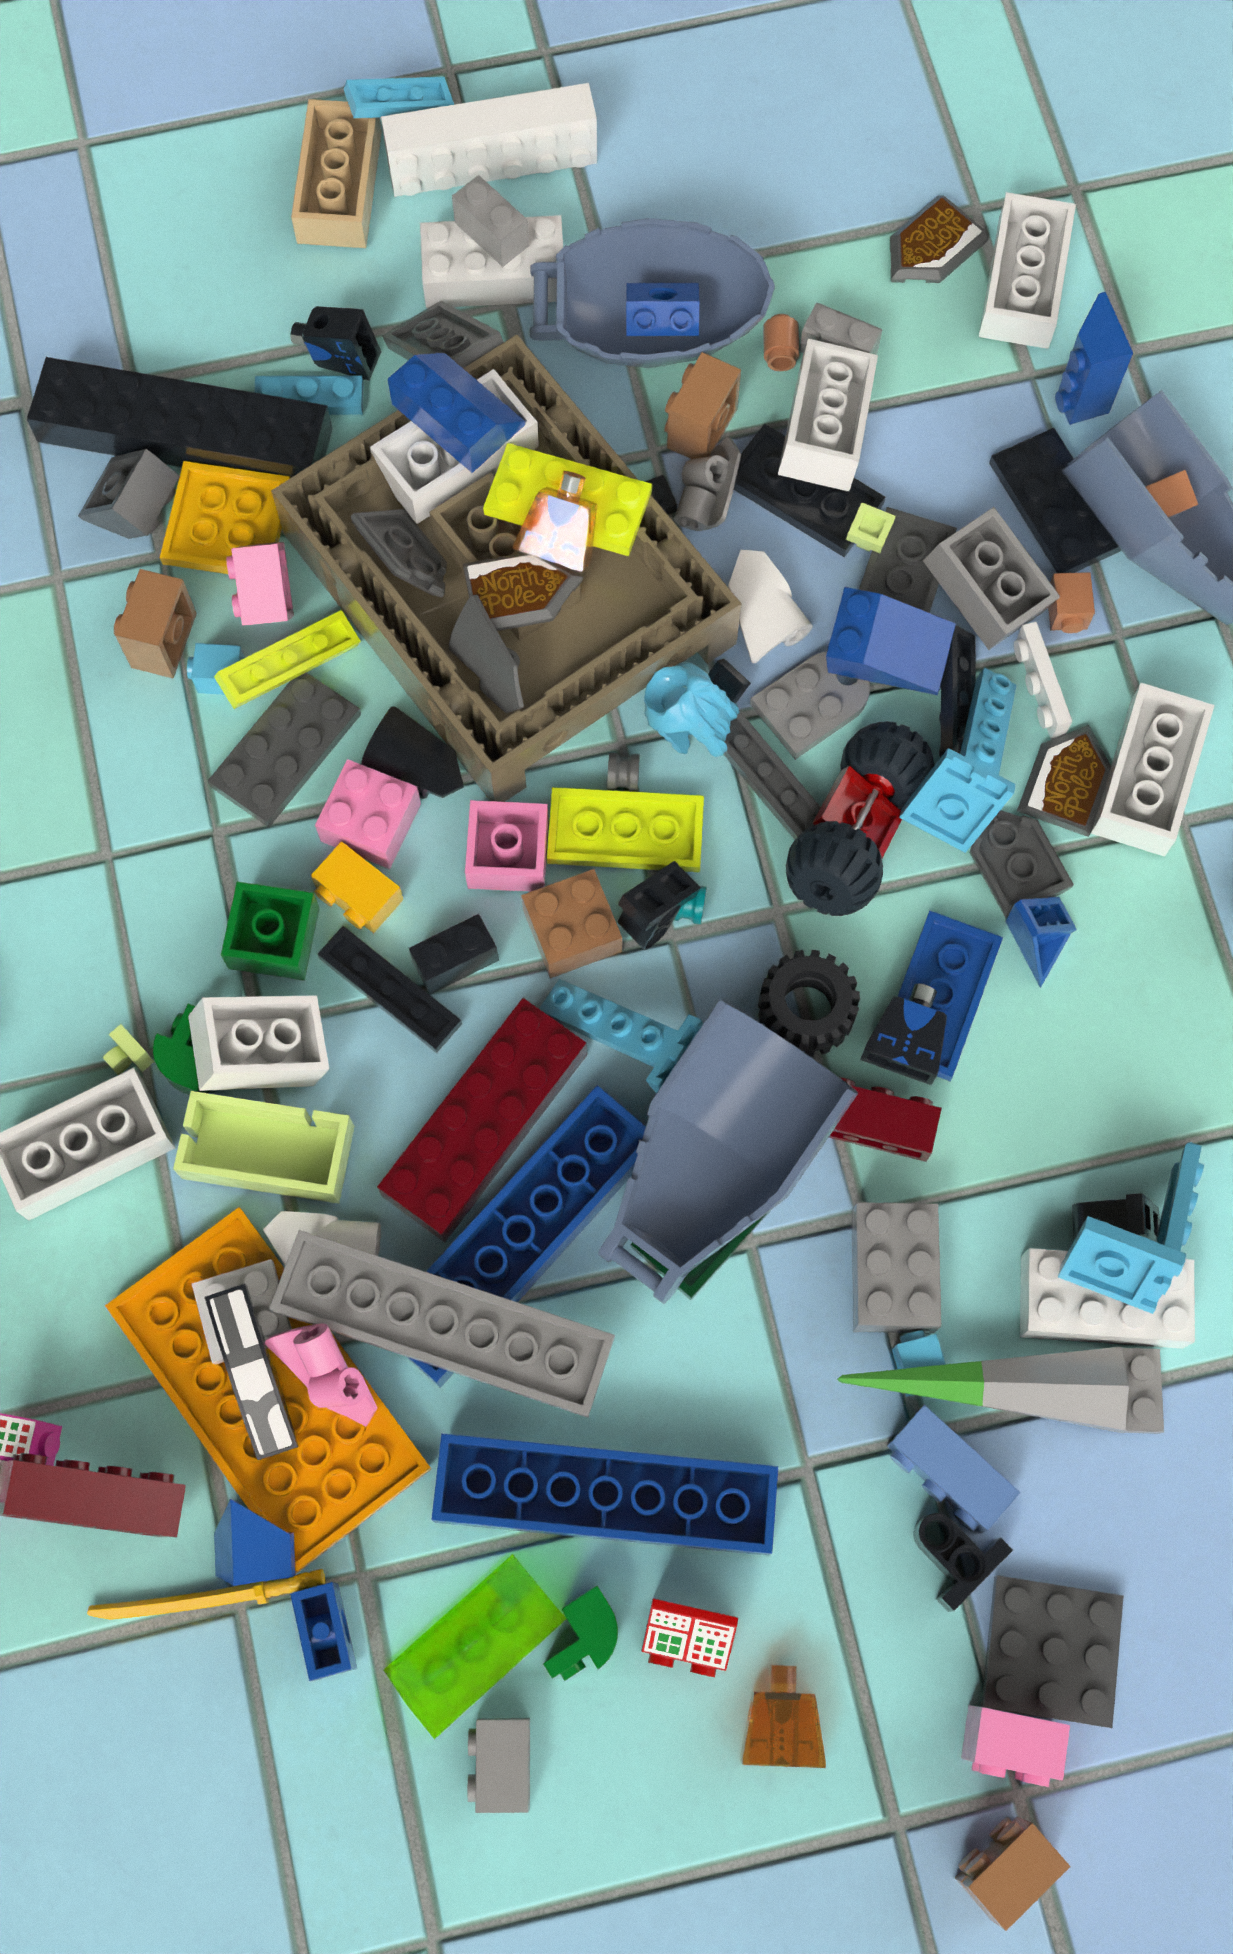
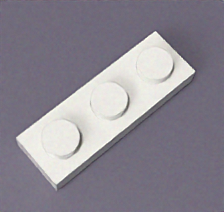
[1014,622,1072,740]

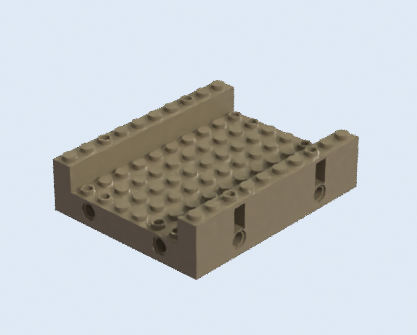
[271,335,742,802]

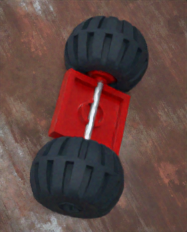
[786,721,934,916]

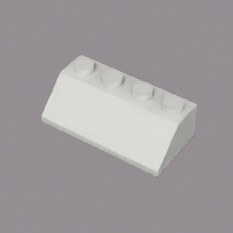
[370,369,539,524]

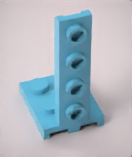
[899,667,1016,853]
[539,979,704,1094]
[1058,1142,1204,1314]

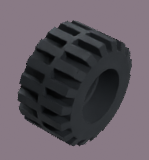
[758,950,860,1057]

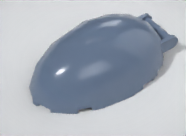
[530,218,775,368]

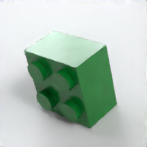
[221,881,320,981]

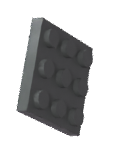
[981,1575,1124,1728]

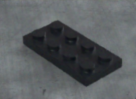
[733,423,886,557]
[989,428,1122,573]

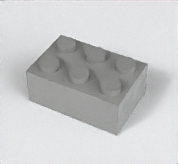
[923,507,1060,650]
[852,1202,941,1333]

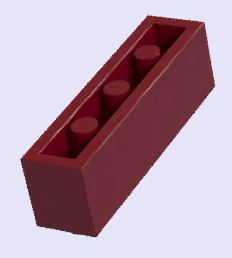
[828,1077,942,1162]

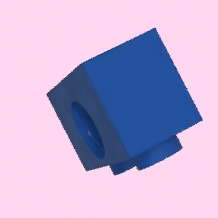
[626,283,700,336]
[290,1582,358,1681]

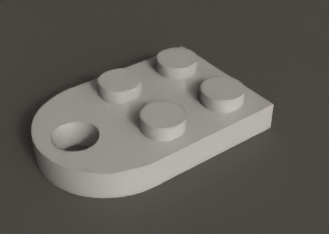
[750,652,870,760]

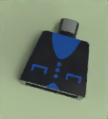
[290,306,381,381]
[860,984,947,1085]

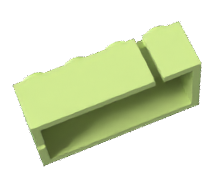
[173,1091,355,1204]

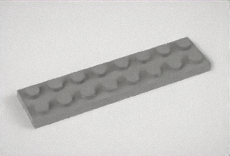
[269,1230,615,1418]

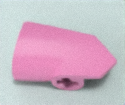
[265,1323,377,1427]

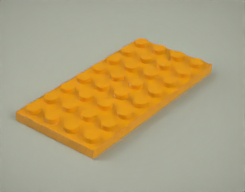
[105,1207,432,1574]

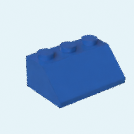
[1055,292,1133,425]
[388,353,525,473]

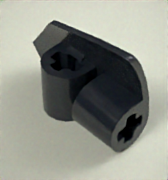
[361,706,464,799]

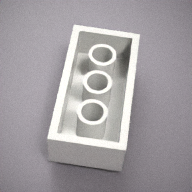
[979,192,1076,349]
[420,215,563,309]
[778,339,878,491]
[1091,683,1215,857]
[0,1068,176,1220]
[1020,1248,1195,1349]

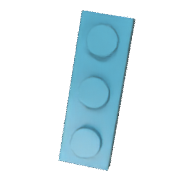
[344,77,454,118]
[254,376,364,415]

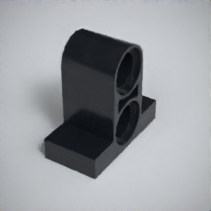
[617,861,701,950]
[1072,1193,1160,1242]
[913,1513,1013,1612]

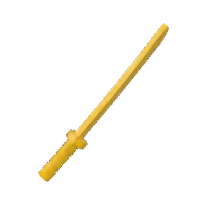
[87,1569,326,1620]

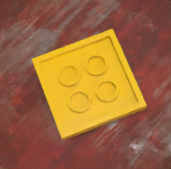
[159,461,290,574]

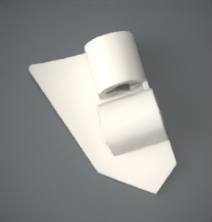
[728,550,812,664]
[263,1211,381,1265]

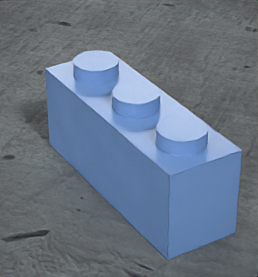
[887,1405,1021,1533]

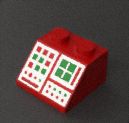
[641,1598,739,1678]

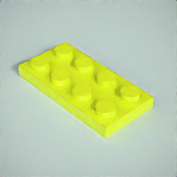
[483,443,652,556]
[547,787,704,872]

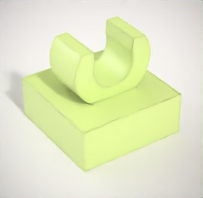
[846,503,896,553]
[103,1024,154,1075]

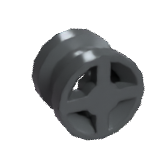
[607,753,640,792]

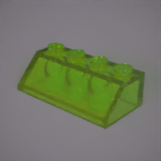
[383,1554,567,1739]

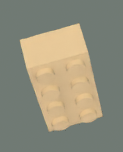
[291,99,382,248]

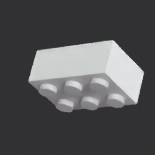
[188,996,329,1091]

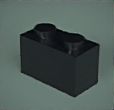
[409,914,499,995]

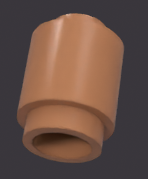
[763,314,799,371]

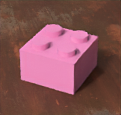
[227,542,294,626]
[315,759,421,869]
[465,800,549,892]
[961,1705,1070,1787]

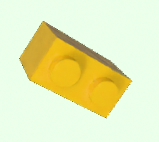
[311,841,404,934]

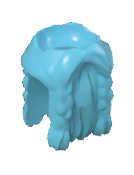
[644,662,739,757]

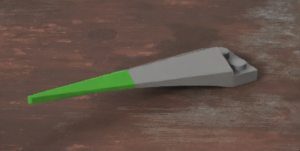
[837,1347,1164,1434]

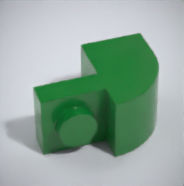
[153,1004,210,1095]
[543,1585,618,1681]

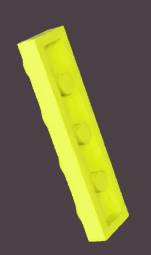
[214,610,361,709]

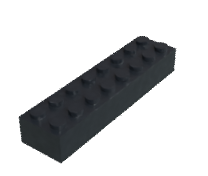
[27,357,333,478]

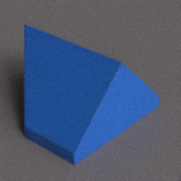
[1005,897,1077,988]
[214,1499,296,1586]

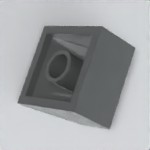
[78,449,180,539]

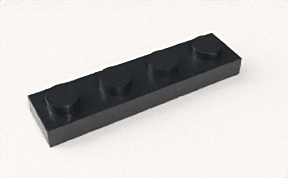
[939,625,976,758]
[317,926,462,1053]

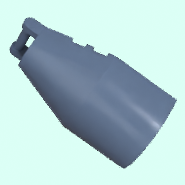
[1061,390,1233,625]
[598,1000,858,1304]

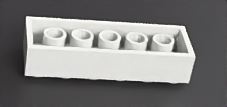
[381,83,597,197]

